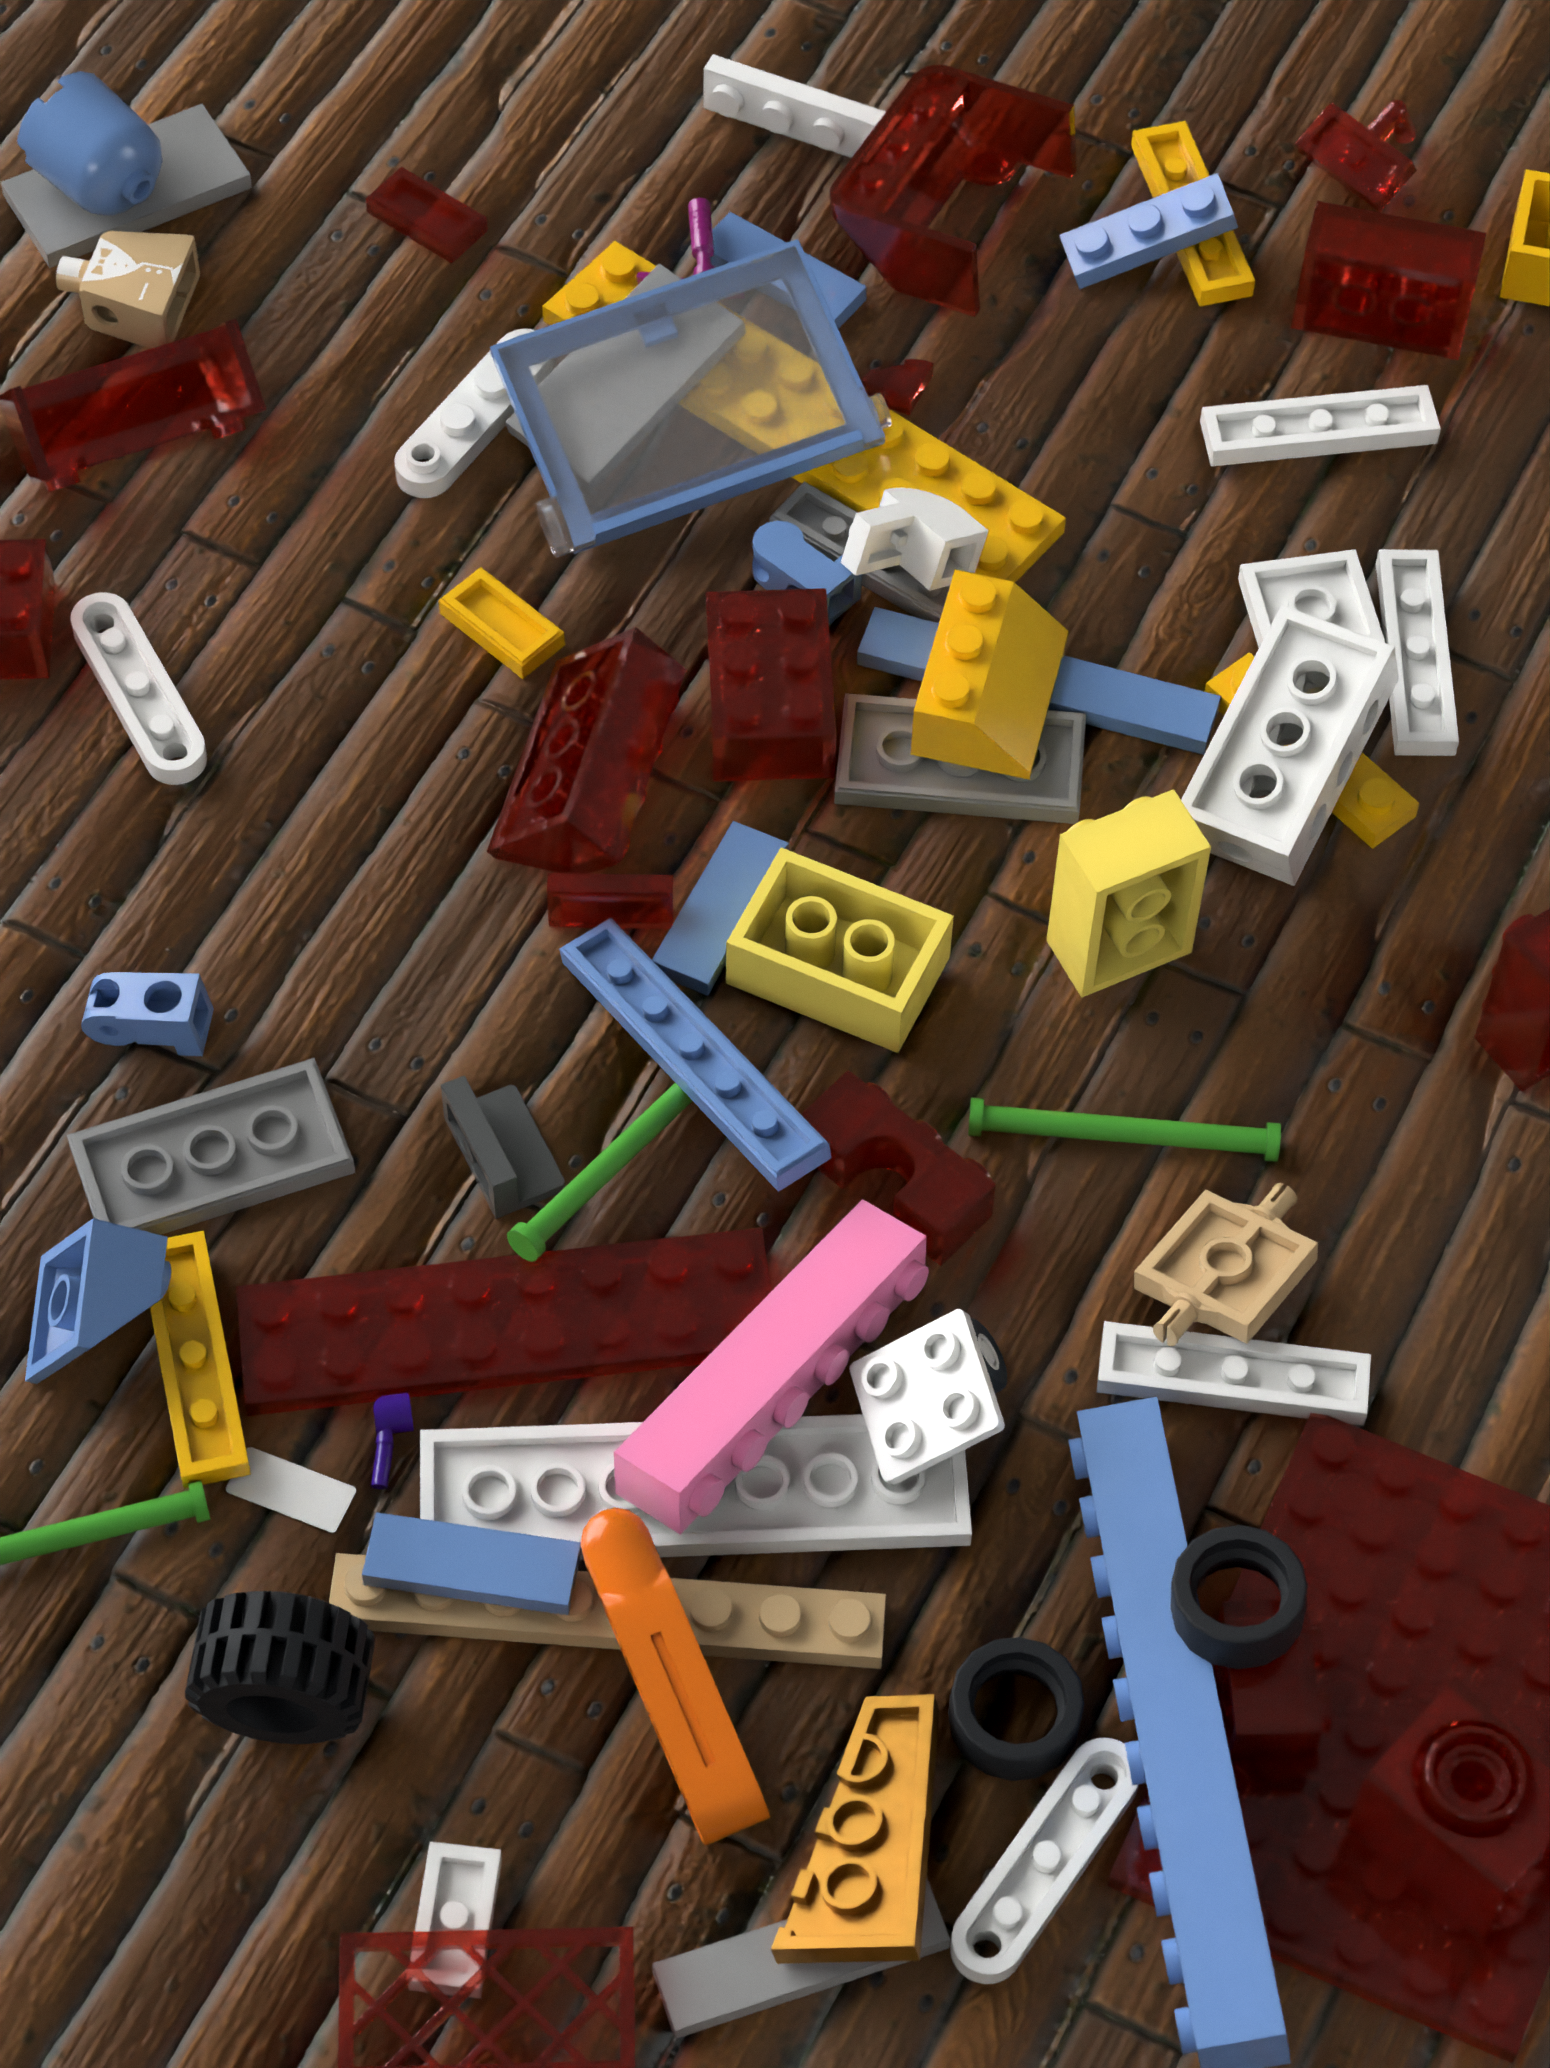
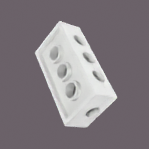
[1181,605,1399,886]

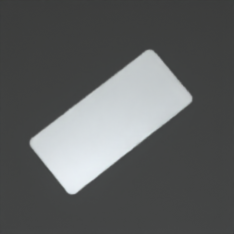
[226,1447,356,1533]

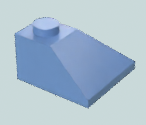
[25,1218,171,1384]

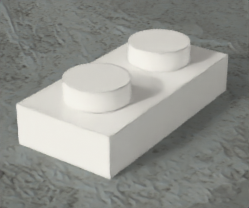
[407,1842,502,1998]

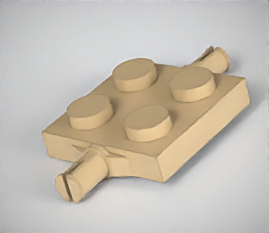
[1134,1183,1318,1346]

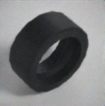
[1170,1525,1308,1669]
[948,1637,1084,1781]

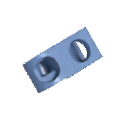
[752,520,862,632]
[81,972,214,1056]

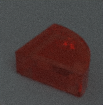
[861,359,934,416]

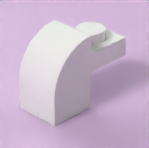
[841,488,989,591]

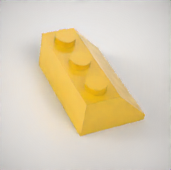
[910,569,1068,780]

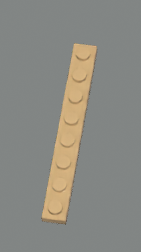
[329,1553,886,1669]

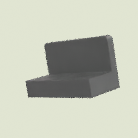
[441,1075,565,1219]

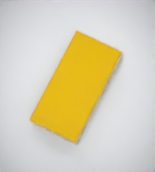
[438,567,565,679]

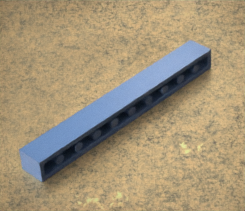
[1068,1397,1291,2068]

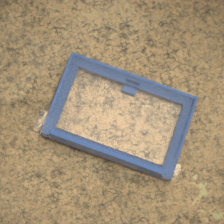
[490,239,892,558]

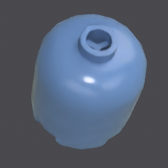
[17,71,163,216]

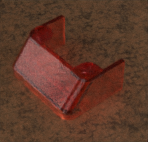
[829,65,1077,317]
[0,319,267,492]

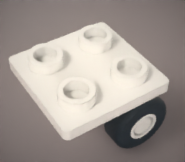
[849,1309,1007,1485]

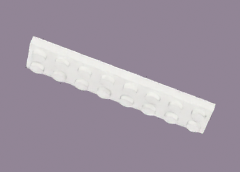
[420,1414,972,1560]

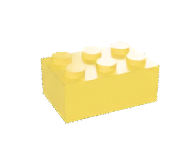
[1046,789,1211,998]
[726,847,954,1053]

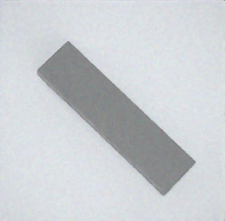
[769,481,950,623]
[652,1877,950,2039]

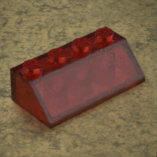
[487,627,686,877]

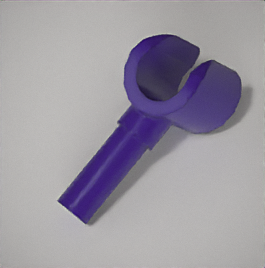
[371,1393,414,1490]

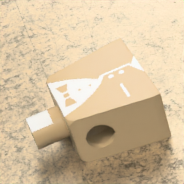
[56,231,200,354]

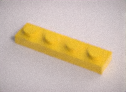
[1131,121,1255,307]
[1205,652,1419,849]
[150,1230,251,1489]

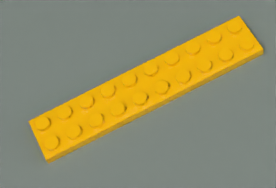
[542,241,1066,583]

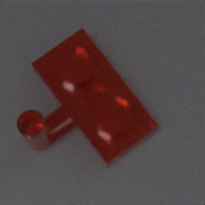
[1295,100,1417,212]

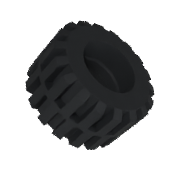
[185,1591,375,1744]

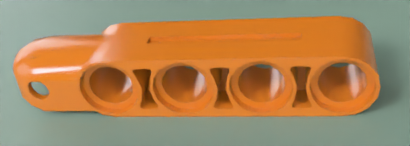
[580,1508,771,1846]

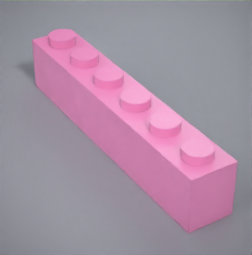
[614,1199,929,1535]

